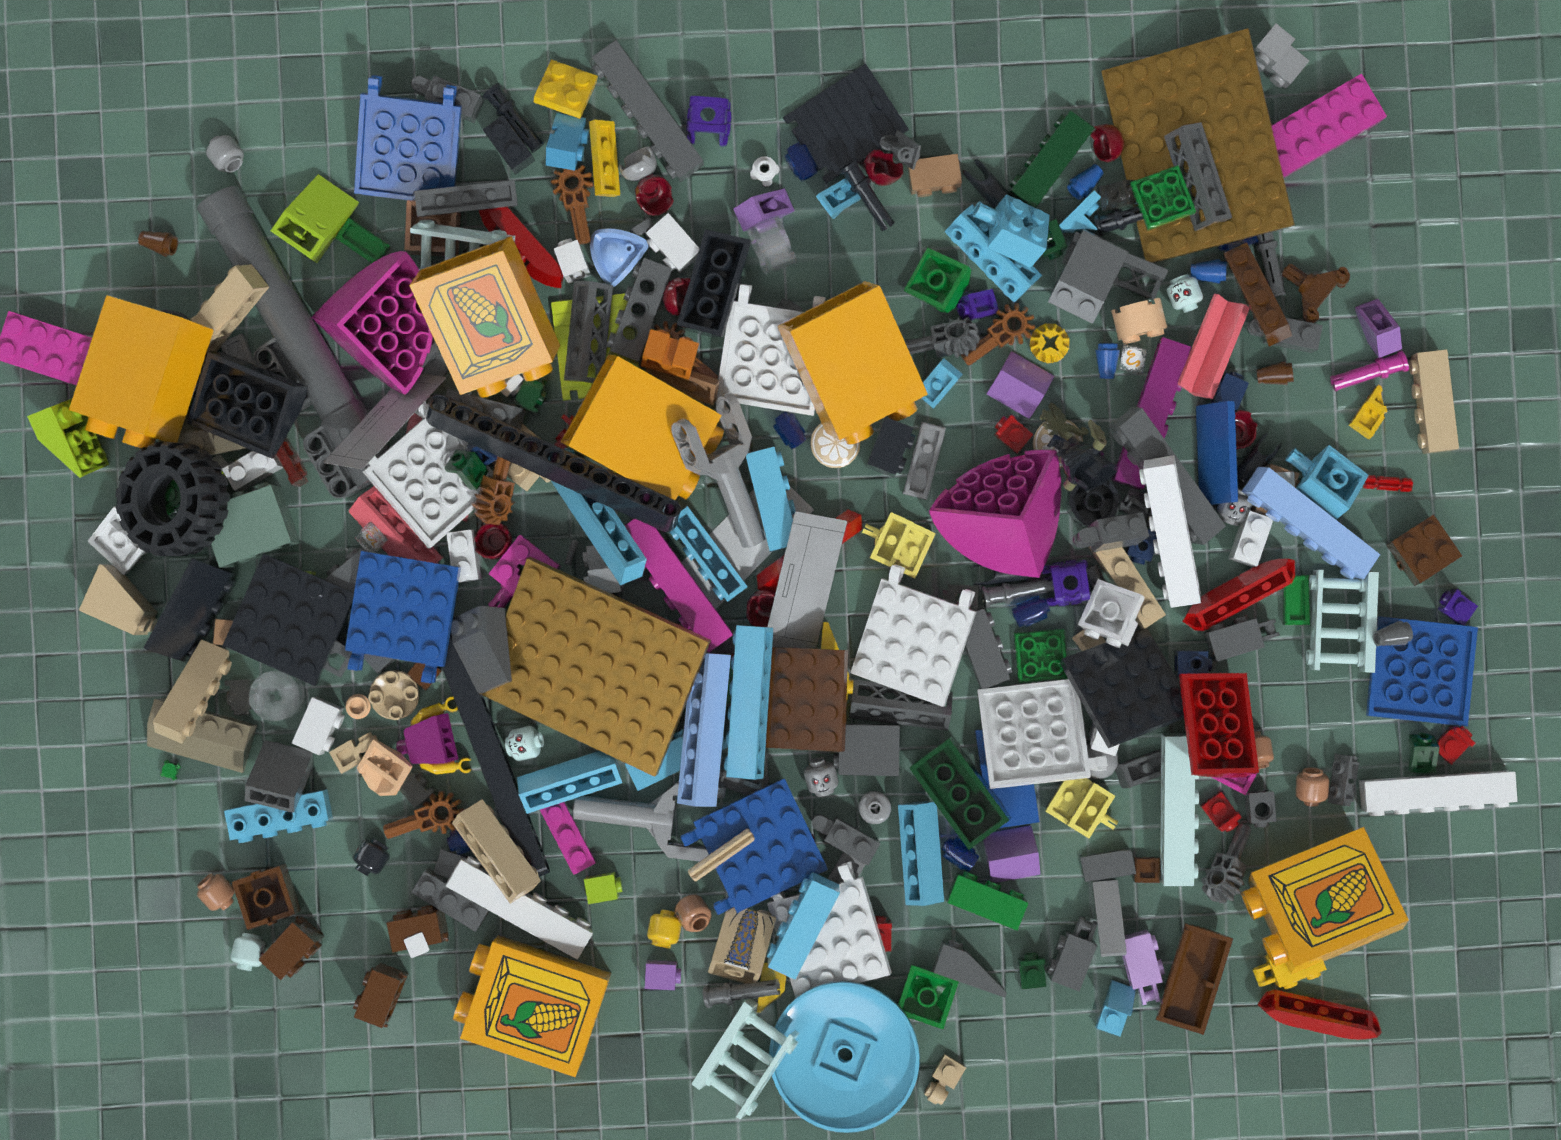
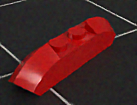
[478,207,563,288]
[757,509,863,592]
[1182,559,1295,631]
[1257,990,1382,1040]

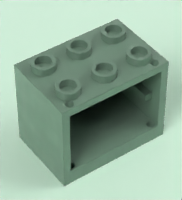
[211,482,301,568]

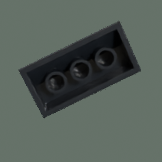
[677,229,752,337]

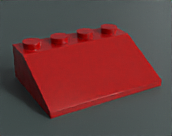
[1179,673,1259,778]

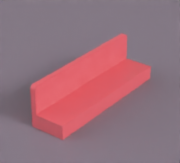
[1178,294,1249,399]
[349,486,443,563]

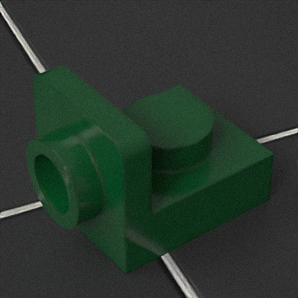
[1041,219,1067,261]
[444,450,489,490]
[1408,733,1440,773]
[1018,952,1047,989]

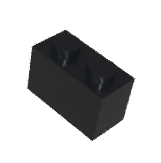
[483,115,535,175]

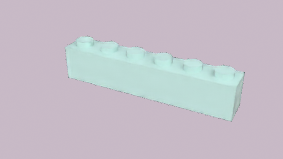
[1160,733,1199,886]

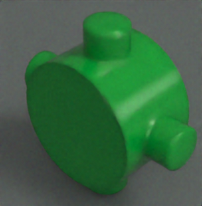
[160,760,181,781]

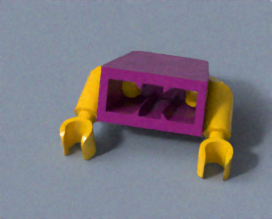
[396,697,472,774]

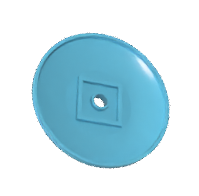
[769,981,920,1133]

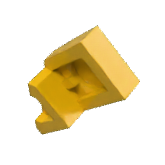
[1348,385,1388,440]
[757,963,786,1013]

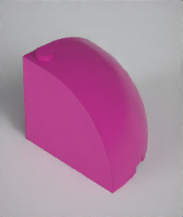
[312,251,433,395]
[929,450,1061,578]

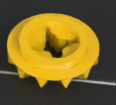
[1030,323,1070,363]

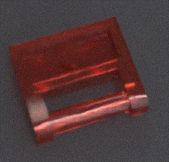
[276,441,308,487]

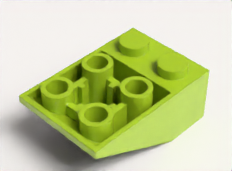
[270,174,359,263]
[27,398,109,478]

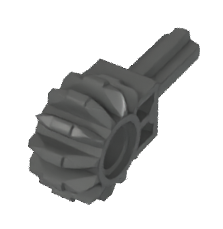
[905,315,980,359]
[1201,824,1251,904]

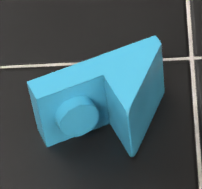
[816,178,861,219]
[1059,190,1101,233]
[922,358,963,409]
[1095,980,1136,1037]

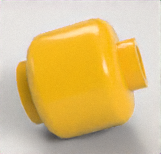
[647,910,682,948]

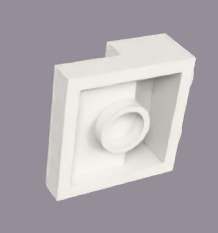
[88,506,146,575]
[1078,579,1145,648]

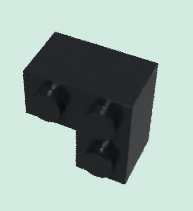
[866,417,916,478]

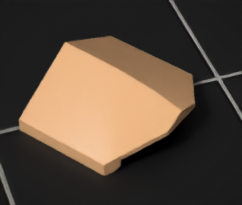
[357,739,413,796]

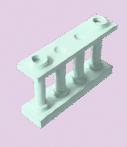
[410,220,515,270]
[1306,570,1379,673]
[692,998,799,1119]

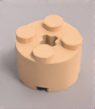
[1111,298,1167,344]

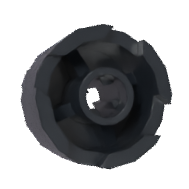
[1066,481,1120,527]

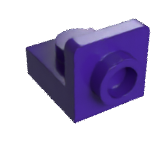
[957,289,999,321]
[1437,589,1478,626]

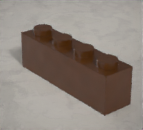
[1224,242,1292,347]

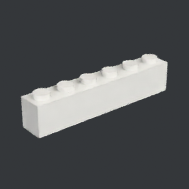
[1140,455,1201,608]
[1359,770,1518,816]
[446,856,593,960]

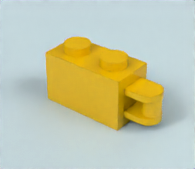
[1252,955,1327,989]

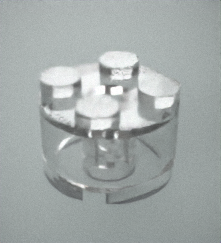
[747,216,797,275]
[249,670,305,721]

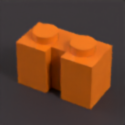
[641,329,699,380]

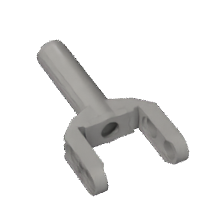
[671,392,765,548]
[573,781,726,862]

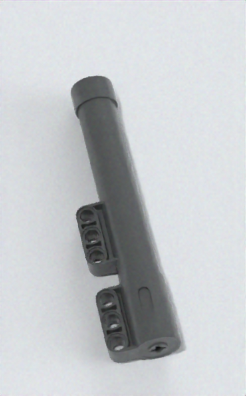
[197,186,389,498]

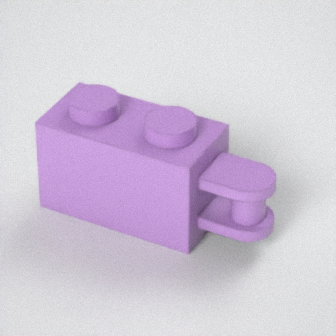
[1122,930,1165,1005]

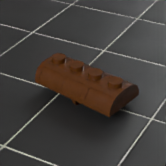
[1155,923,1233,1035]

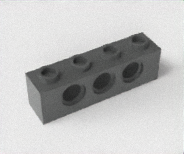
[606,258,672,364]

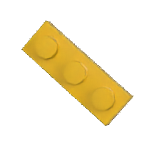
[589,119,620,197]

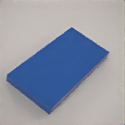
[1196,401,1238,504]
[975,729,1040,828]

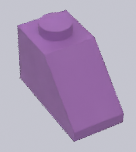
[734,188,795,232]
[1355,299,1402,358]

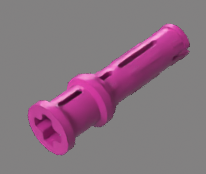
[1330,350,1409,391]

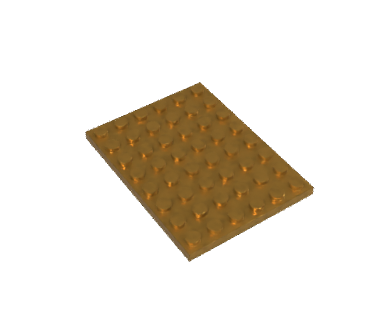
[1101,28,1295,263]
[480,557,711,777]

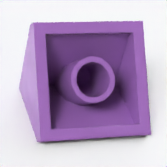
[986,351,1054,419]
[983,825,1040,883]

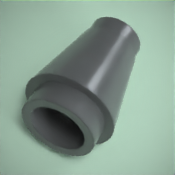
[1372,621,1413,646]

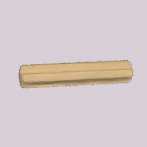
[688,829,755,881]

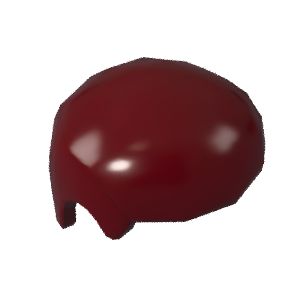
[1090,124,1124,162]
[864,150,904,186]
[635,175,674,216]
[663,278,690,316]
[1235,410,1258,449]
[474,523,512,560]
[746,589,775,627]

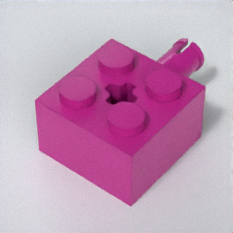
[488,535,561,608]

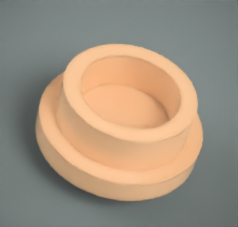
[346,694,371,719]

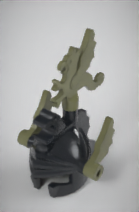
[1040,402,1119,491]

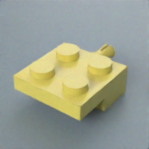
[862,512,936,579]
[1044,778,1118,838]

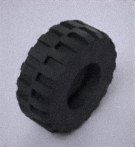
[115,442,230,556]

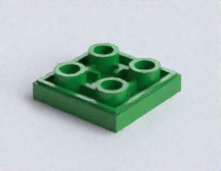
[1130,165,1196,230]
[1014,629,1068,683]

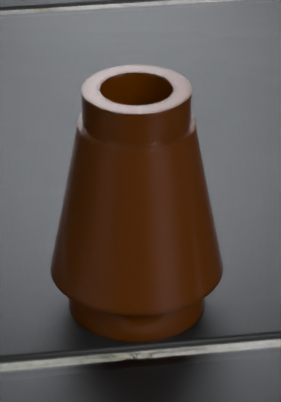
[138,231,178,257]
[1256,361,1294,385]

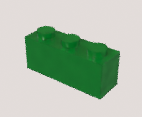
[946,871,1028,931]

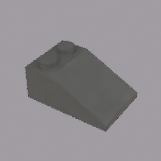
[1048,229,1129,324]
[451,606,512,694]

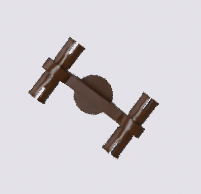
[1282,264,1350,324]

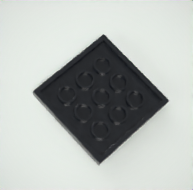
[222,554,354,686]
[1060,628,1184,748]

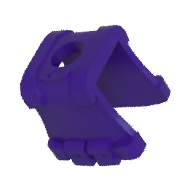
[686,96,732,147]
[1042,560,1092,606]

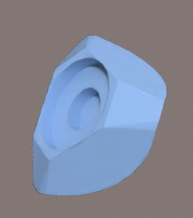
[590,228,648,287]

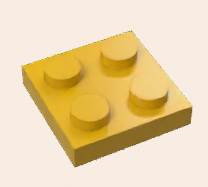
[533,59,598,119]

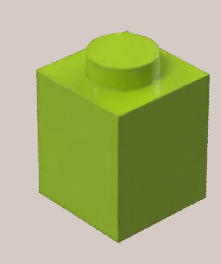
[584,872,623,904]

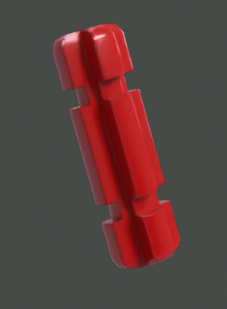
[1363,475,1413,492]

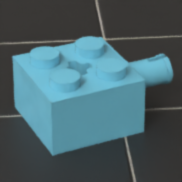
[972,194,1049,268]
[1285,445,1369,519]

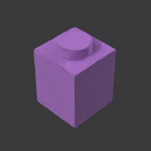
[645,960,681,990]

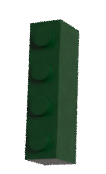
[1009,110,1094,208]

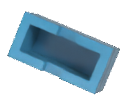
[546,113,589,171]

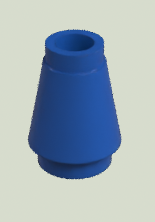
[1067,164,1104,200]
[1191,259,1226,284]
[1095,343,1120,379]

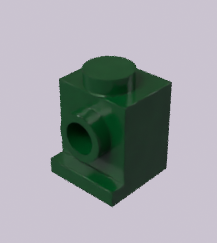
[514,378,548,416]

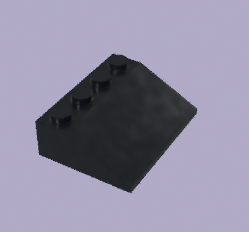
[187,352,308,459]
[143,558,236,662]

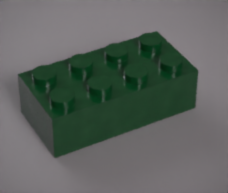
[909,737,1012,850]

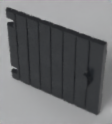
[783,63,909,184]

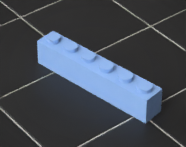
[1241,467,1380,580]
[677,653,731,807]

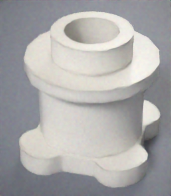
[750,156,779,187]

